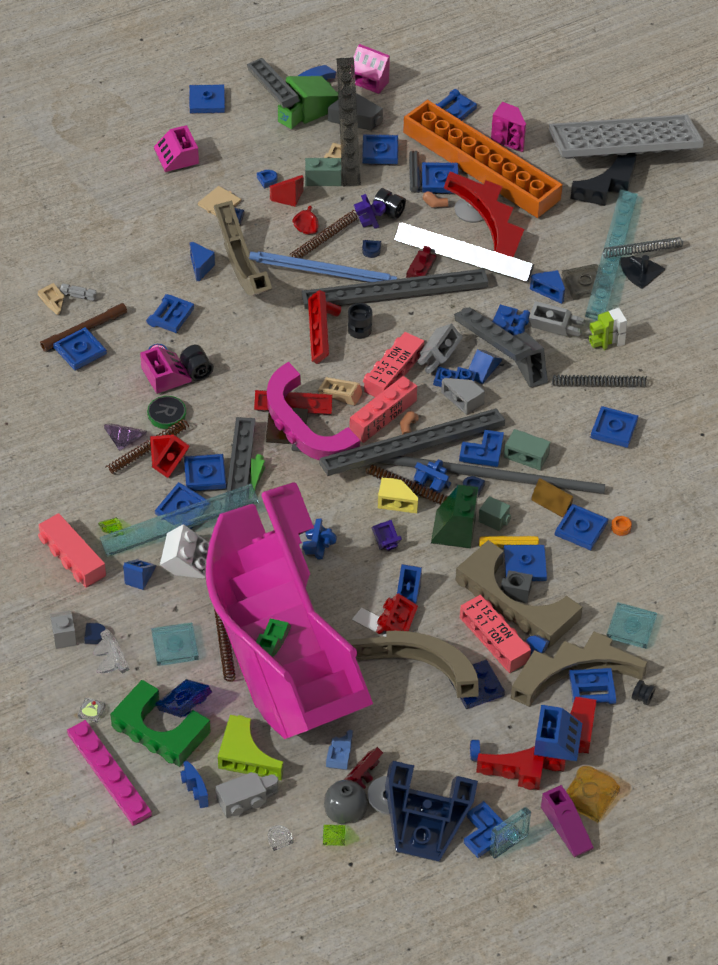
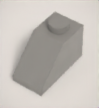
[441,378,485,415]
[50,610,76,649]

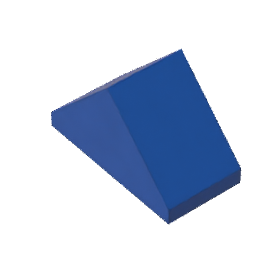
[190,242,215,281]
[530,270,565,304]
[468,349,502,384]
[123,559,156,590]
[397,564,422,605]

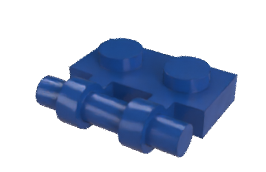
[492,304,530,336]

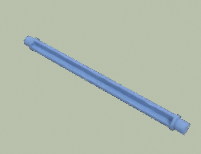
[249,251,397,282]

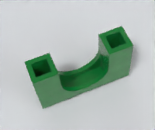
[110,680,211,767]

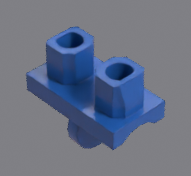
[413,459,451,494]
[302,518,337,560]

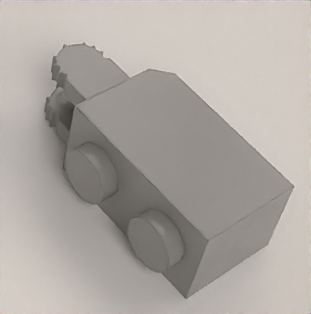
[529,301,586,336]
[418,323,463,374]
[216,772,278,818]

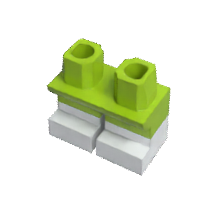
[589,308,627,351]

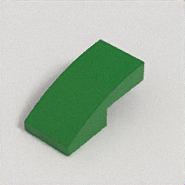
[256,618,291,657]

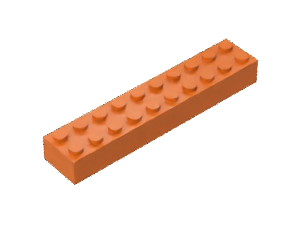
[403,99,563,218]

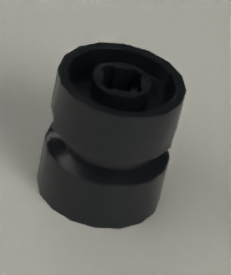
[373,188,406,220]
[348,303,373,339]
[180,344,214,381]

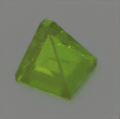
[98,517,124,537]
[323,825,346,846]

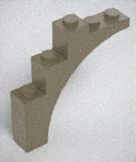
[511,631,647,707]

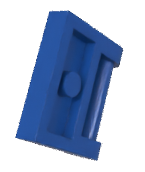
[436,89,477,121]
[146,294,194,333]
[569,668,616,704]

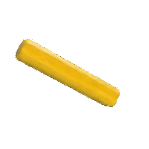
[479,536,539,548]

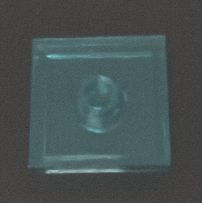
[606,602,657,649]
[151,622,199,666]
[490,807,531,859]

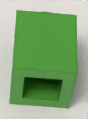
[278,102,303,129]

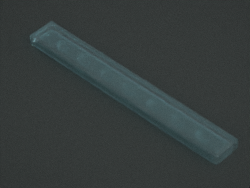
[100,484,259,557]

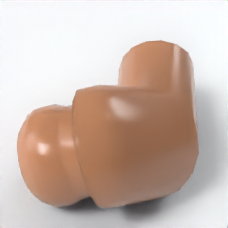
[423,191,448,208]
[400,411,419,435]

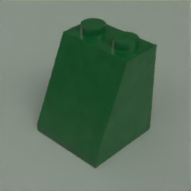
[431,484,478,549]

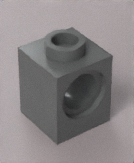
[501,570,533,603]

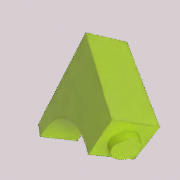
[218,715,283,780]

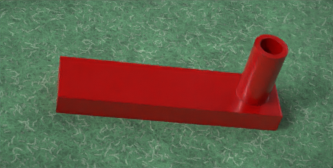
[308,290,341,364]

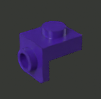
[371,520,402,551]

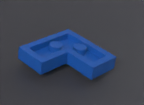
[459,430,504,467]
[464,801,512,858]

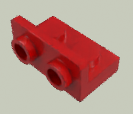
[376,593,418,634]

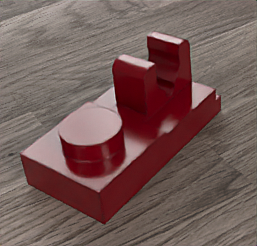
[406,245,437,278]
[343,747,383,789]

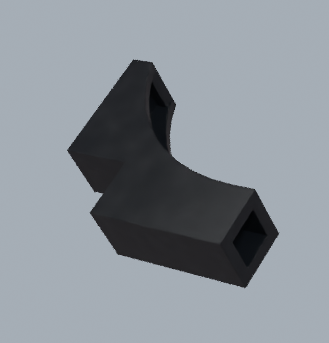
[570,153,637,206]

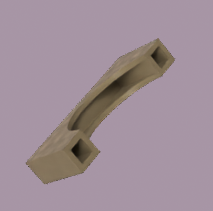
[455,540,583,648]

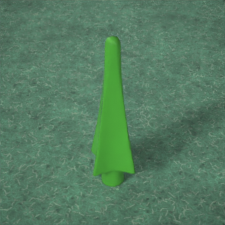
[248,454,265,502]

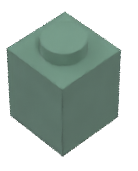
[478,496,511,532]

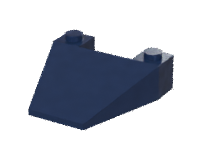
[385,761,478,862]

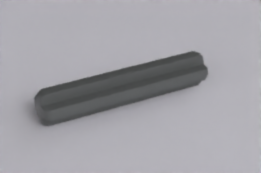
[409,150,420,192]

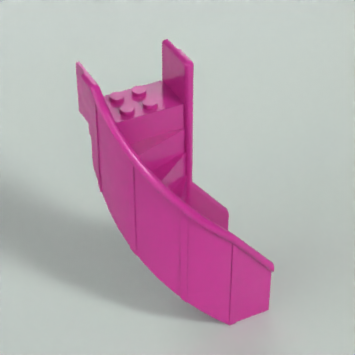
[206,482,373,739]

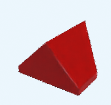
[270,175,304,207]
[150,434,190,478]

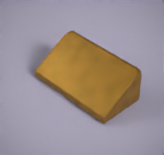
[531,478,573,517]

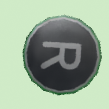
[147,396,186,429]

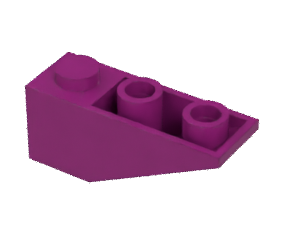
[541,785,594,858]

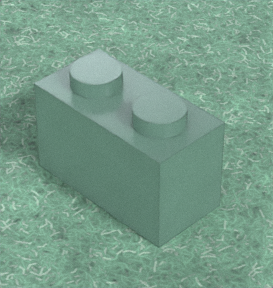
[305,158,341,186]
[504,429,551,470]

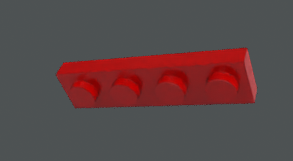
[254,390,333,414]

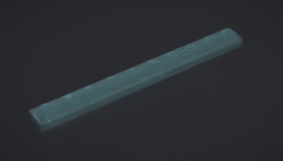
[585,190,638,320]

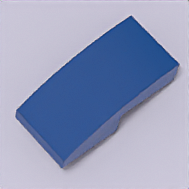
[298,65,336,80]
[433,366,476,387]
[180,761,208,808]

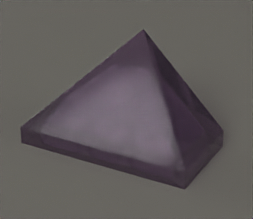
[104,423,147,451]

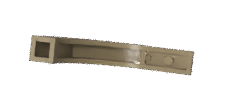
[214,200,272,296]
[347,631,479,698]

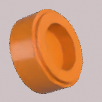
[611,516,632,536]

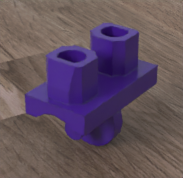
[354,194,386,229]

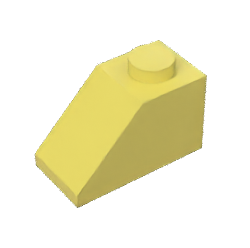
[378,477,418,513]

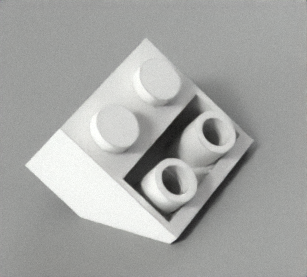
[160,524,209,579]

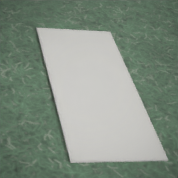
[352,608,386,637]

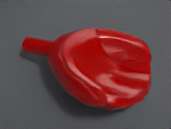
[292,206,319,234]

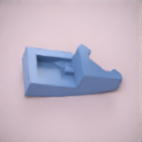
[326,730,353,770]

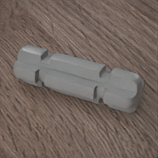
[60,283,97,301]

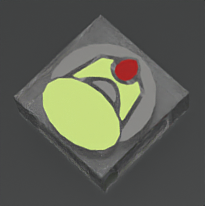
[78,697,106,723]

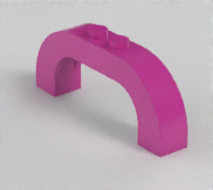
[267,362,360,460]

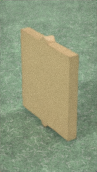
[198,186,241,216]

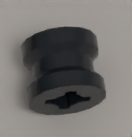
[631,680,656,706]

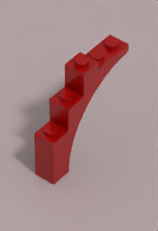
[444,172,525,257]
[476,697,596,790]

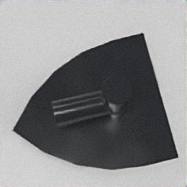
[620,255,665,289]

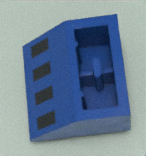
[534,705,583,761]

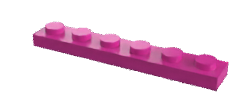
[67,720,152,826]

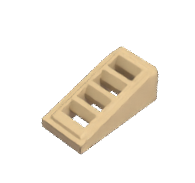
[318,377,363,406]

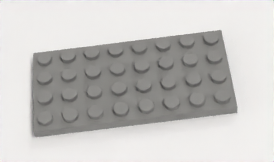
[549,114,703,159]

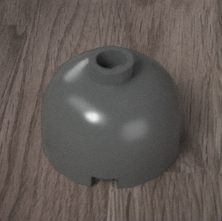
[324,780,367,825]

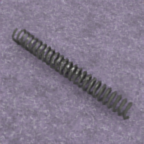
[603,237,683,258]
[552,374,647,387]

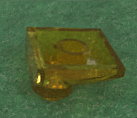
[566,766,620,823]

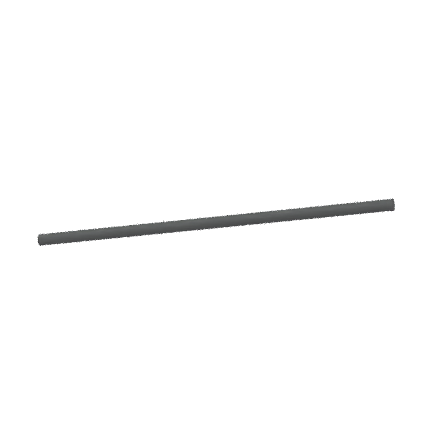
[292,443,605,494]

